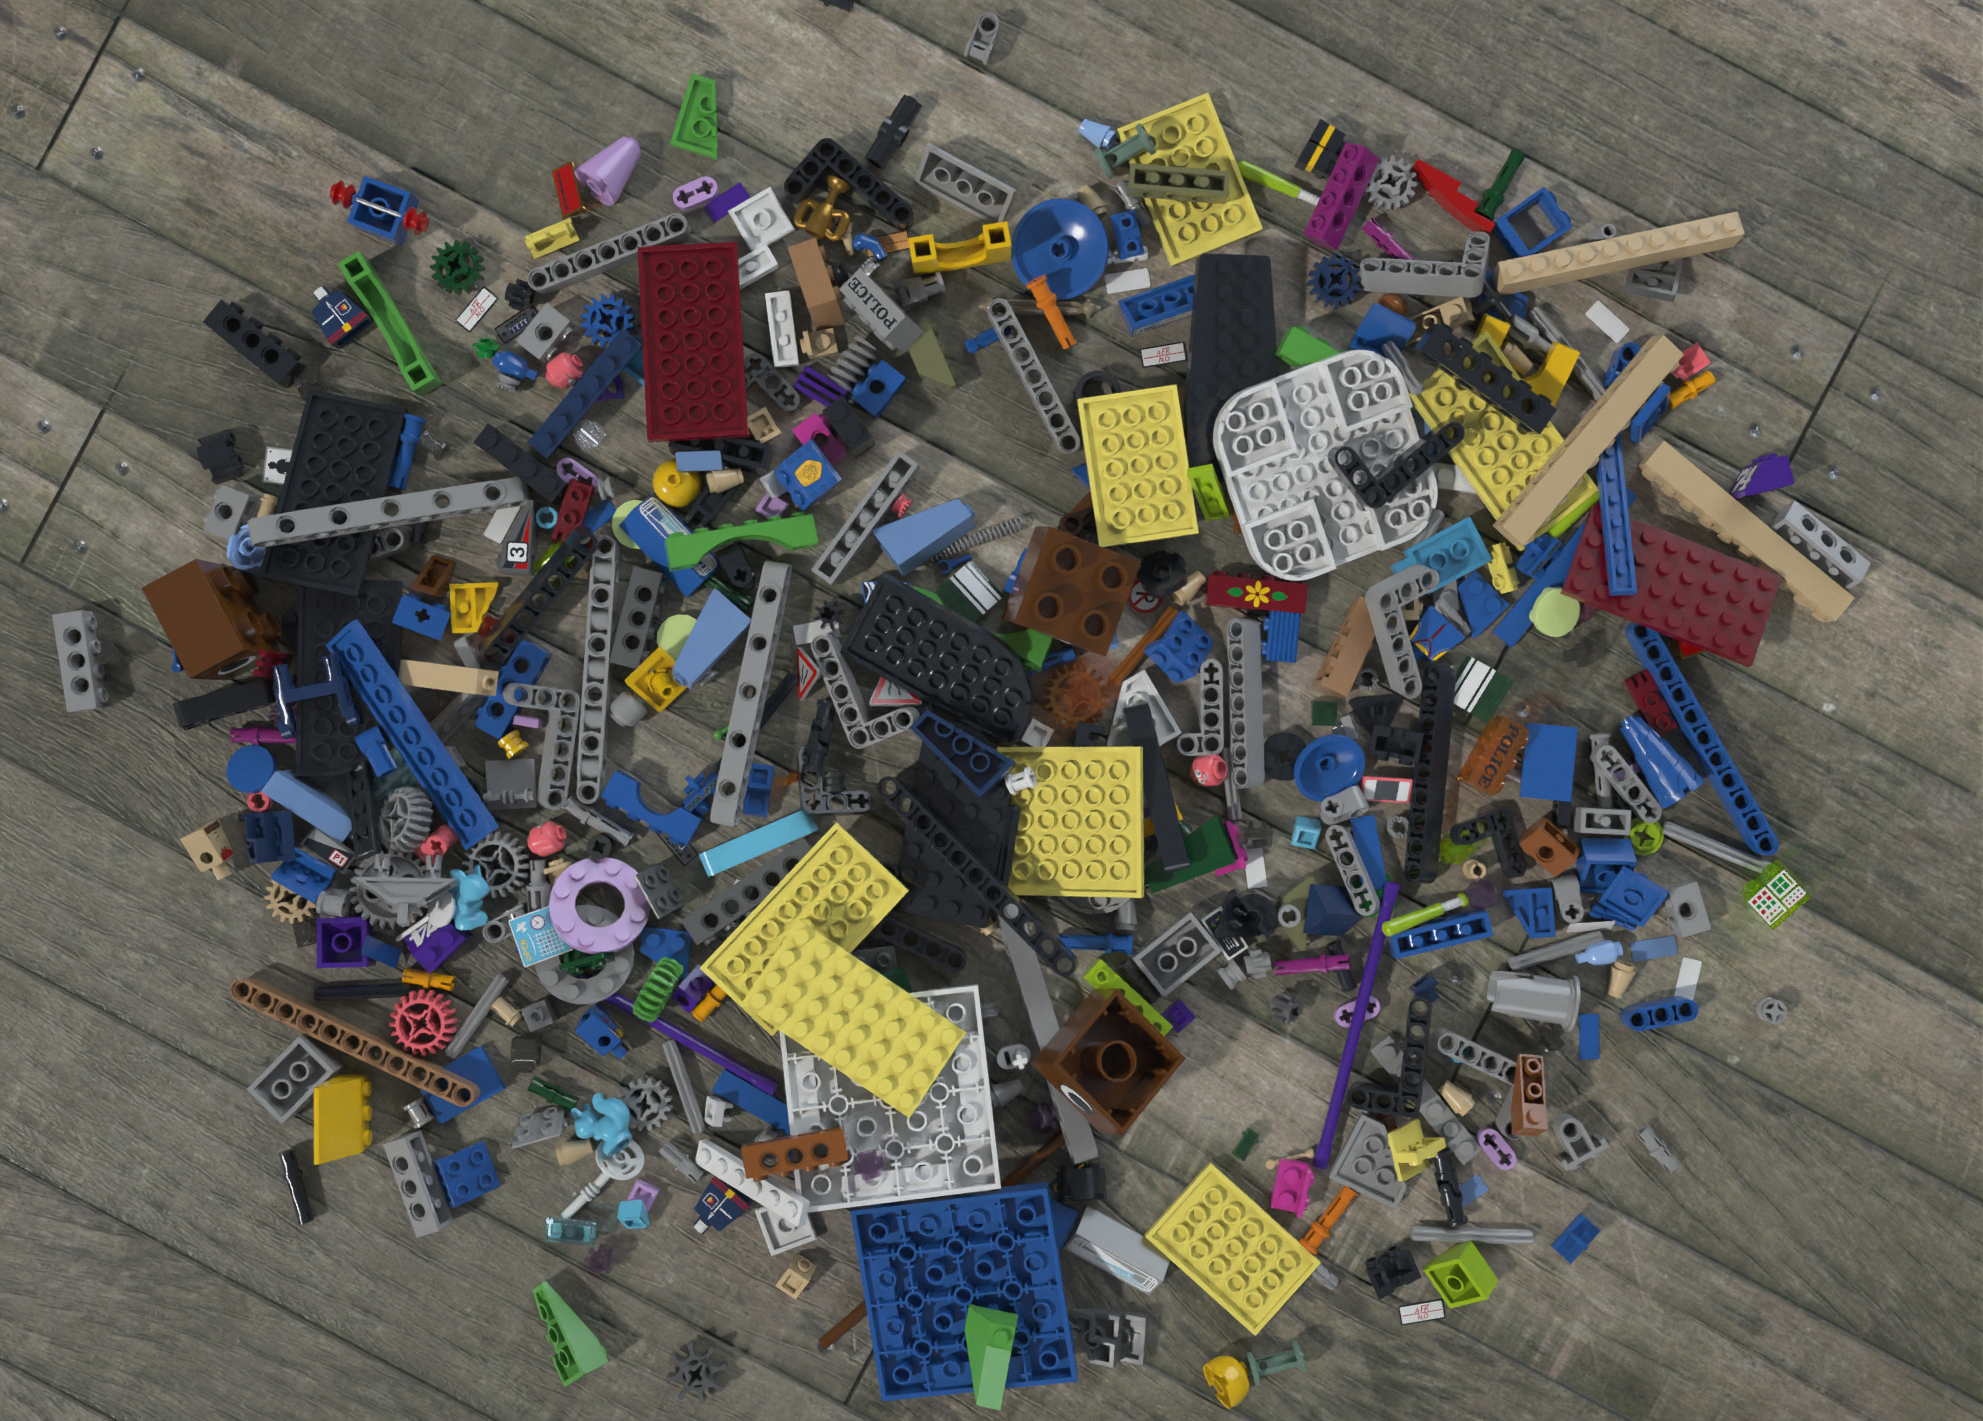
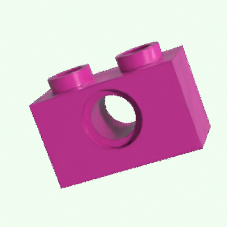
[792,412,847,466]

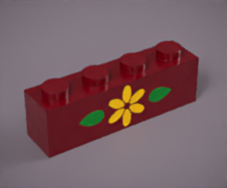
[1204,571,1308,615]

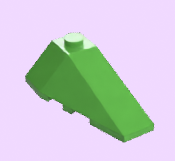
[533,1281,608,1387]
[965,1304,1018,1411]

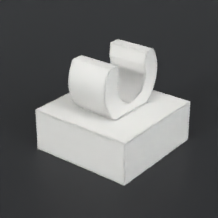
[704,1096,733,1127]

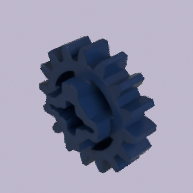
[1307,254,1362,309]

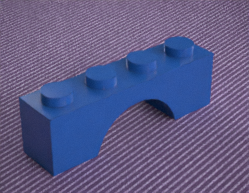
[601,770,705,846]

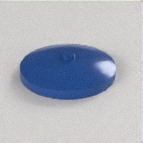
[1011,198,1109,300]

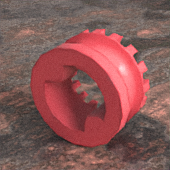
[890,493,913,518]
[247,792,273,812]

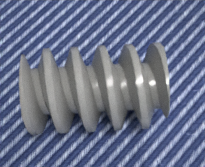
[827,335,877,392]

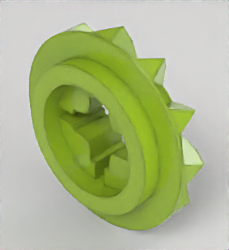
[1623,817,1664,855]

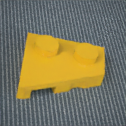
[449,582,499,634]

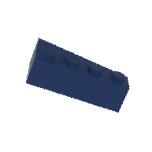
[909,710,1017,800]

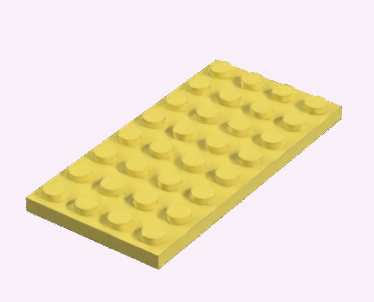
[1408,332,1598,551]
[700,822,909,1036]
[741,919,966,1118]

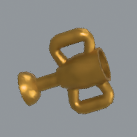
[794,175,851,241]

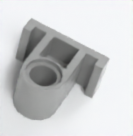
[1552,1113,1609,1171]

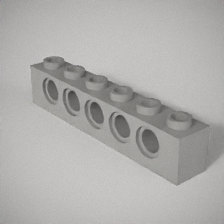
[811,450,920,587]

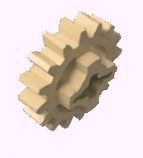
[264,879,317,924]

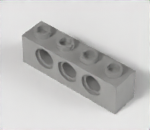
[1770,500,1871,591]
[52,610,109,713]
[383,1130,454,1237]

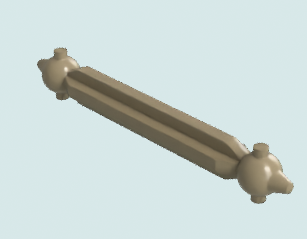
[979,296,1101,318]

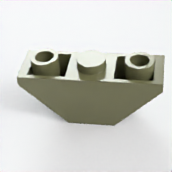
[909,317,958,391]
[1277,875,1318,951]

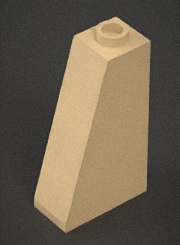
[398,659,499,696]

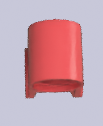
[413,824,458,865]

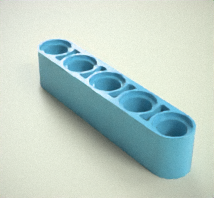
[699,811,819,877]

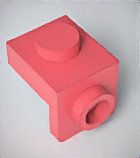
[1672,342,1711,381]

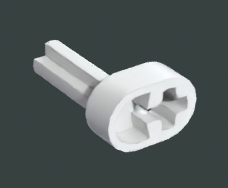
[997,1042,1031,1070]

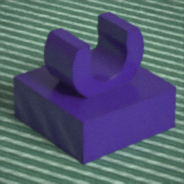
[1161,998,1196,1034]

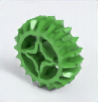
[633,957,683,1023]

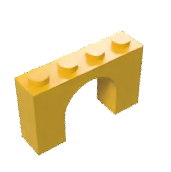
[908,221,1012,277]
[1472,313,1580,407]

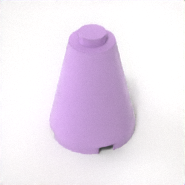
[575,136,642,206]

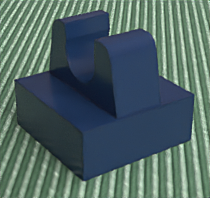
[1409,973,1440,1003]

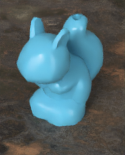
[448,865,490,930]
[571,1092,633,1157]

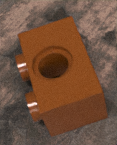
[1519,816,1581,877]

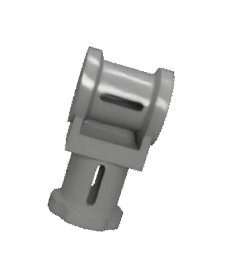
[894,272,946,310]

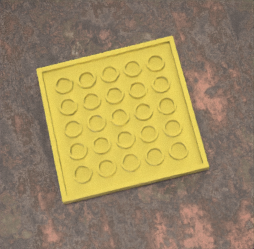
[997,747,1144,898]

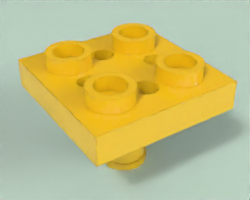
[624,646,687,713]

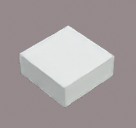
[1021,719,1054,747]

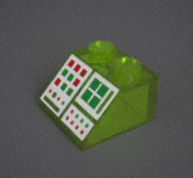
[1741,859,1812,930]

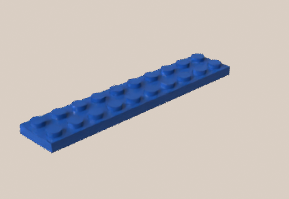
[326,619,499,850]

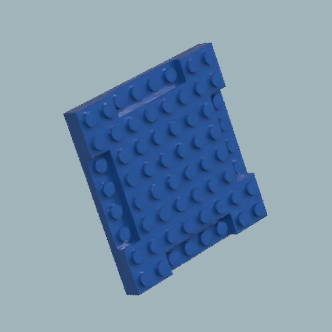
[850,1182,1079,1401]

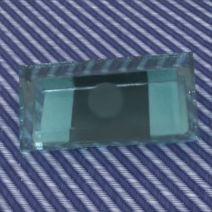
[545,1217,598,1246]

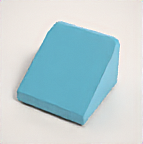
[1291,816,1321,850]
[617,1200,650,1229]

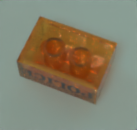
[1456,716,1530,796]

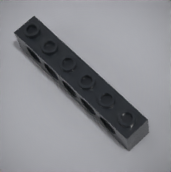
[1413,322,1557,435]

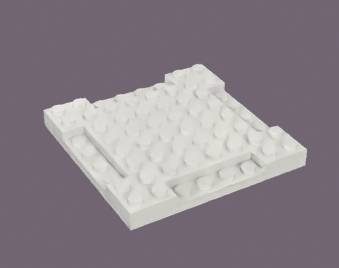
[779,984,1001,1212]

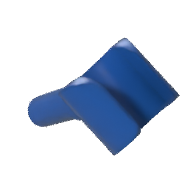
[937,554,972,574]

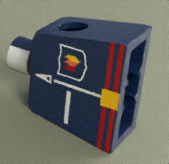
[312,286,375,350]
[693,1175,753,1234]

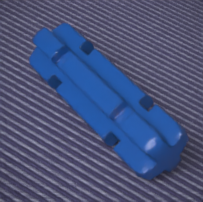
[965,327,1011,354]
[1589,903,1637,931]

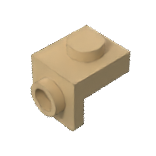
[748,407,782,445]

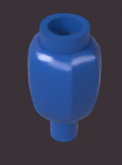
[492,351,539,380]

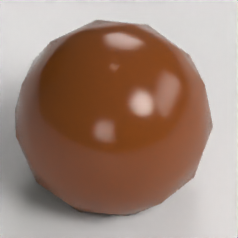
[1377,293,1407,317]

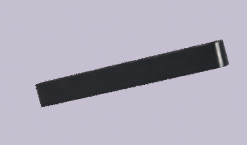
[1404,664,1456,884]

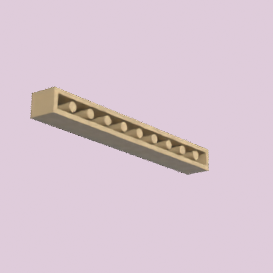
[1491,211,1745,296]
[1493,335,1684,546]
[1637,441,1855,622]

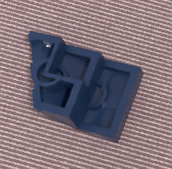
[238,811,296,864]

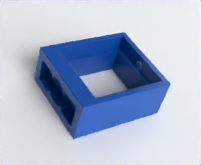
[1492,187,1573,259]

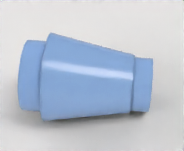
[1079,119,1117,151]

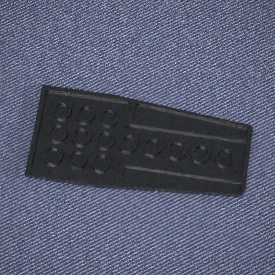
[1184,253,1279,481]

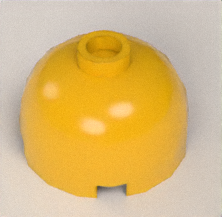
[652,458,703,508]
[1203,1355,1250,1409]

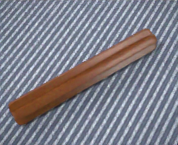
[1109,606,1178,686]

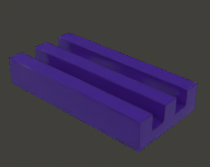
[793,365,848,407]

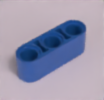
[1620,996,1699,1031]

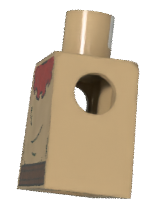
[180,819,234,880]

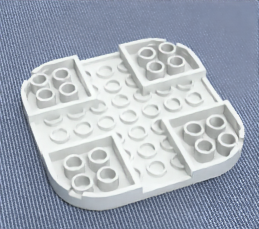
[1213,350,1438,581]

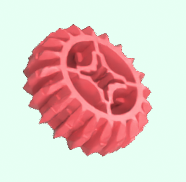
[389,989,458,1056]

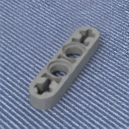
[1591,744,1662,823]
[1326,825,1380,916]

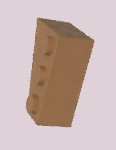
[787,238,845,331]

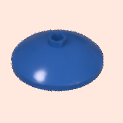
[1294,734,1365,802]

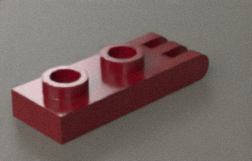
[551,478,595,544]
[253,650,293,677]
[1624,669,1678,737]

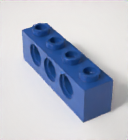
[474,639,553,740]
[1386,909,1493,959]

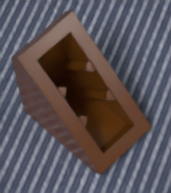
[412,555,456,598]

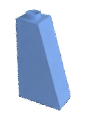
[872,499,976,577]
[672,588,751,690]
[261,770,353,843]

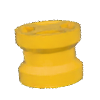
[497,729,529,760]

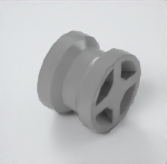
[1216,959,1247,990]
[1755,997,1788,1024]

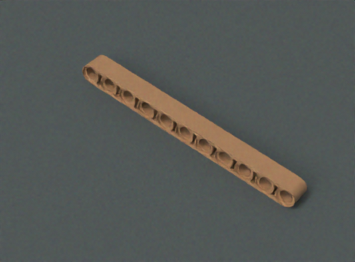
[230,978,481,1107]

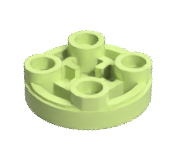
[1529,587,1580,637]

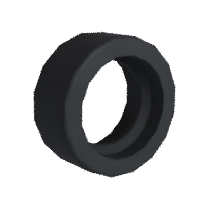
[1074,370,1121,408]

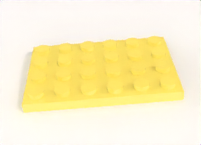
[1116,93,1263,268]
[1077,384,1199,548]
[1144,1162,1321,1336]

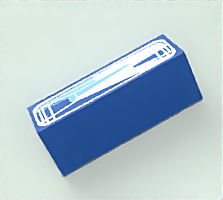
[1118,274,1195,337]
[619,492,722,598]

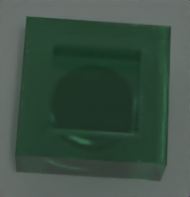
[1310,701,1337,726]

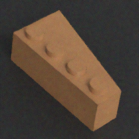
[1312,596,1376,698]

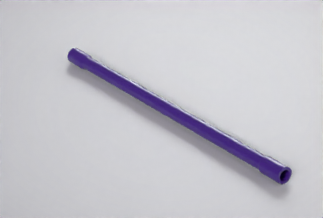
[1312,881,1400,1170]
[515,948,779,1096]

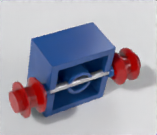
[330,176,429,246]

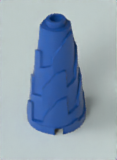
[1620,714,1705,809]

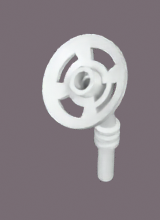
[561,1140,644,1220]

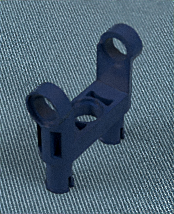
[271,653,360,739]

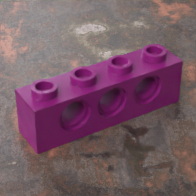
[1303,142,1380,251]

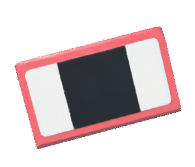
[1360,776,1413,803]

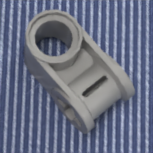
[964,12,1000,66]
[1320,786,1370,826]
[1549,874,1584,923]
[316,889,353,917]
[483,903,525,943]

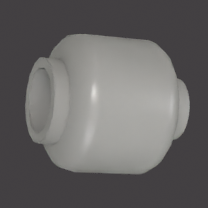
[610,690,647,727]

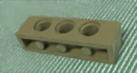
[1127,163,1230,204]

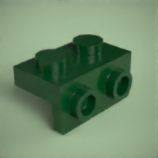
[559,947,615,975]

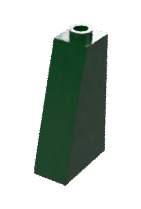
[1144,814,1237,894]

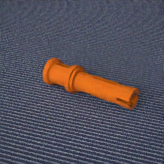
[1026,274,1077,350]
[1298,1185,1358,1256]

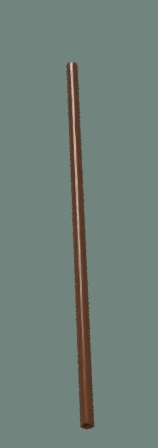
[819,1130,1066,1349]

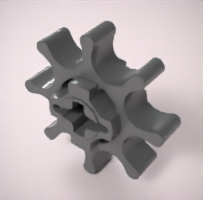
[666,1339,728,1404]

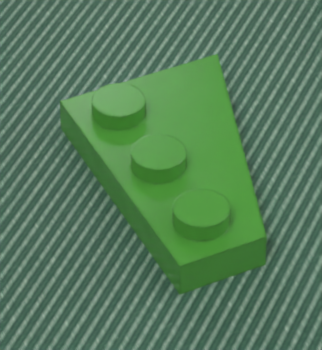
[670,74,718,161]

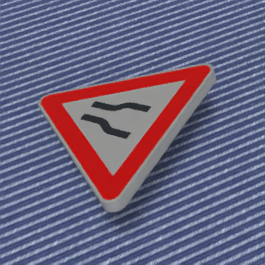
[796,647,822,701]
[869,676,922,706]

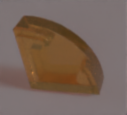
[774,771,798,788]

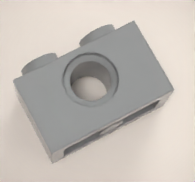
[516,303,575,364]
[203,485,259,540]
[1571,807,1631,835]
[1661,880,1711,937]

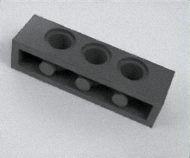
[609,566,668,669]

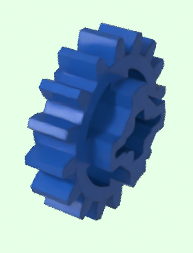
[581,294,636,349]

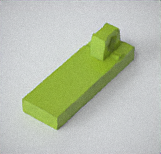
[1187,464,1230,522]

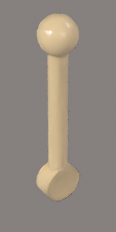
[1265,1149,1315,1170]

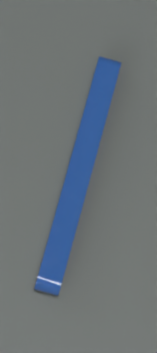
[1625,622,1779,856]

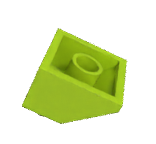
[1422,1241,1499,1309]

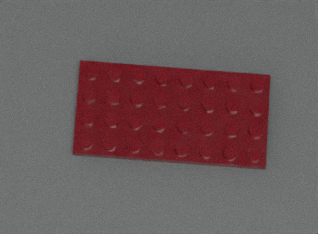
[637,242,749,442]
[1560,503,1782,668]

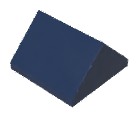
[1303,884,1363,936]

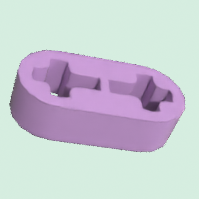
[673,176,719,211]
[557,458,599,495]
[1333,995,1380,1027]
[1476,1126,1517,1170]

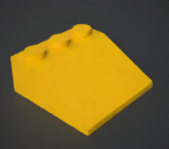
[314,1074,372,1165]

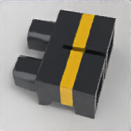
[1294,119,1349,179]

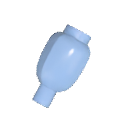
[1575,940,1623,966]

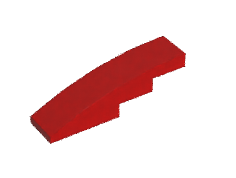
[1411,159,1495,234]

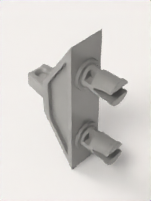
[353,854,459,926]

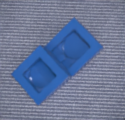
[743,763,774,818]

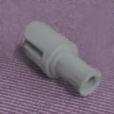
[1505,314,1551,359]
[526,859,552,913]

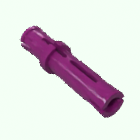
[1361,217,1415,260]
[230,726,296,745]
[1274,954,1350,976]

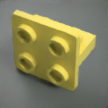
[1388,1119,1446,1182]

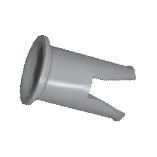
[1486,971,1581,1032]

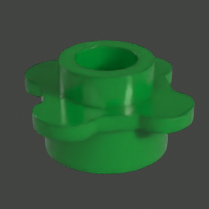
[472,338,500,358]

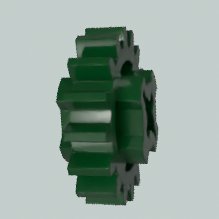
[430,240,486,296]

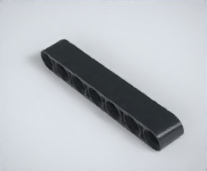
[478,526,598,668]
[1123,702,1191,874]

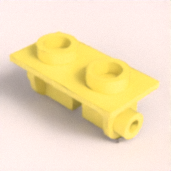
[525,218,580,259]
[1486,542,1520,595]

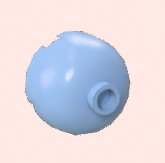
[227,524,266,575]

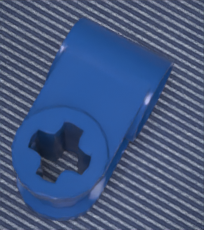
[1603,342,1641,387]

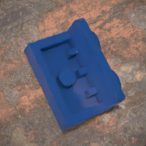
[271,847,336,904]

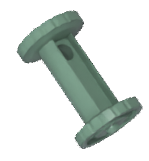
[1094,123,1156,179]
[1246,1339,1307,1386]

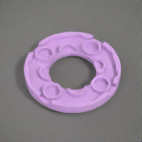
[549,857,650,954]

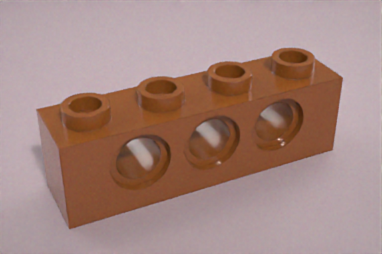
[741,1126,849,1182]

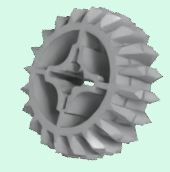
[378,786,434,853]
[462,831,530,898]

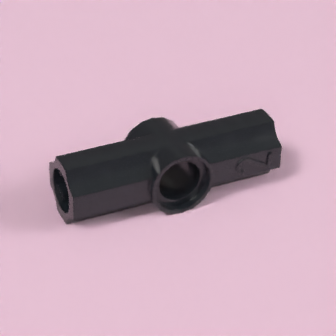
[865,94,922,170]

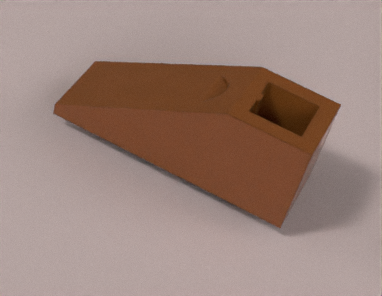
[1511,1053,1548,1137]

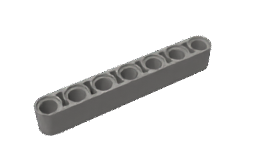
[527,213,691,295]
[987,298,1080,455]
[1227,618,1265,789]

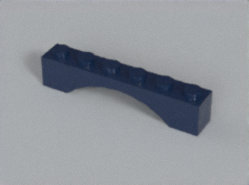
[527,328,643,458]

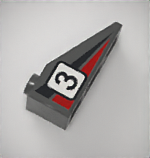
[497,500,539,576]

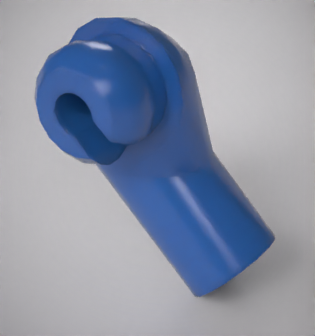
[853,233,888,262]

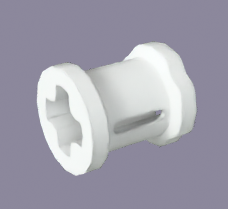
[1005,767,1037,795]

